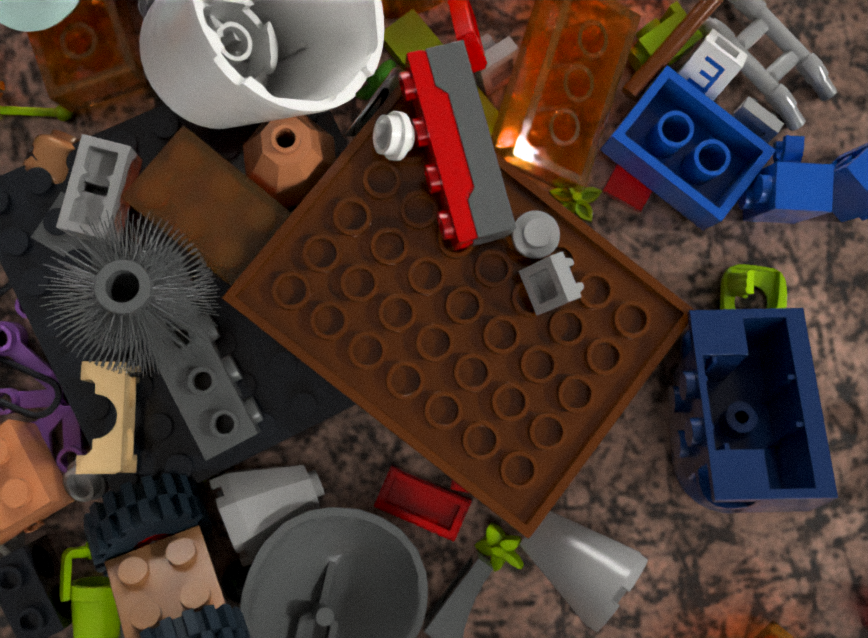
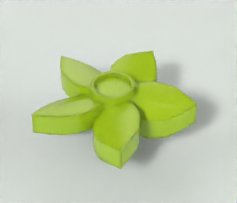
[549,172,602,223]
[474,522,524,572]

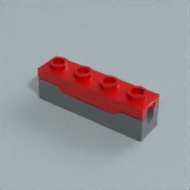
[398,40,516,251]

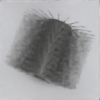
[38,208,221,378]

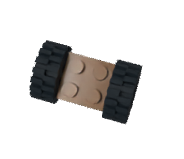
[83,473,251,638]

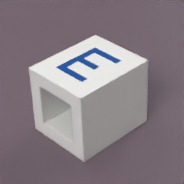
[677,28,748,101]

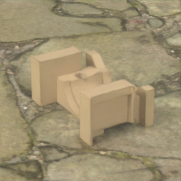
[76,361,141,474]

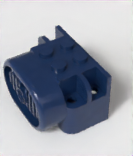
[668,308,838,514]

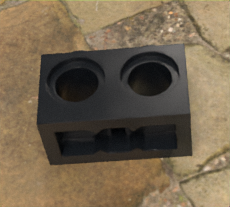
[0,535,72,638]

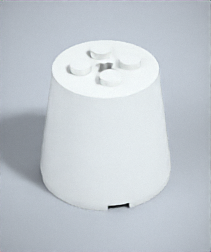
[139,0,384,129]

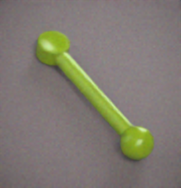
[0,104,73,122]

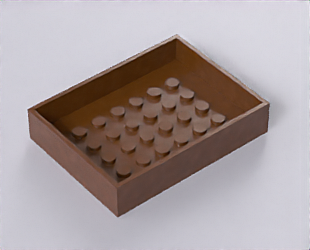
[222,84,694,539]

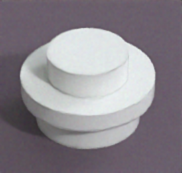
[373,111,415,161]

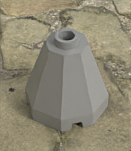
[209,464,325,567]

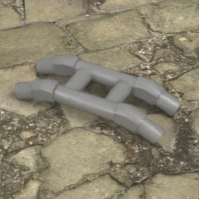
[698,0,837,131]

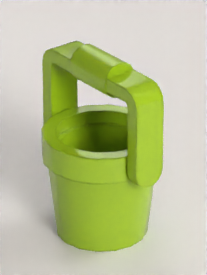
[59,542,121,638]

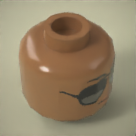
[22,129,80,184]

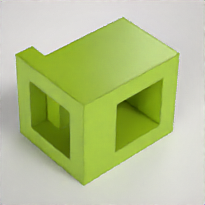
[626,1,704,75]

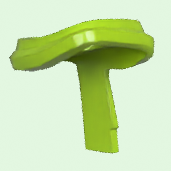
[720,264,787,310]

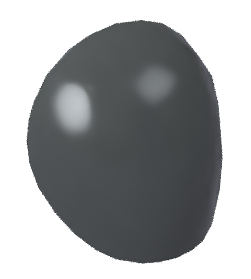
[240,507,428,638]

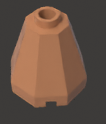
[243,115,336,209]

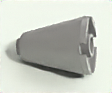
[518,511,648,632]

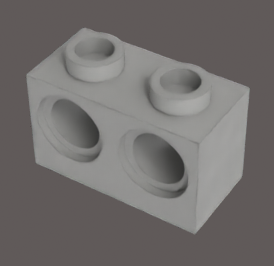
[56,134,143,248]

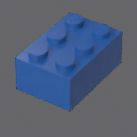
[600,65,776,231]

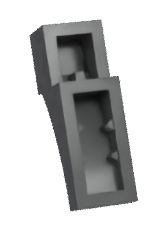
[424,549,493,638]

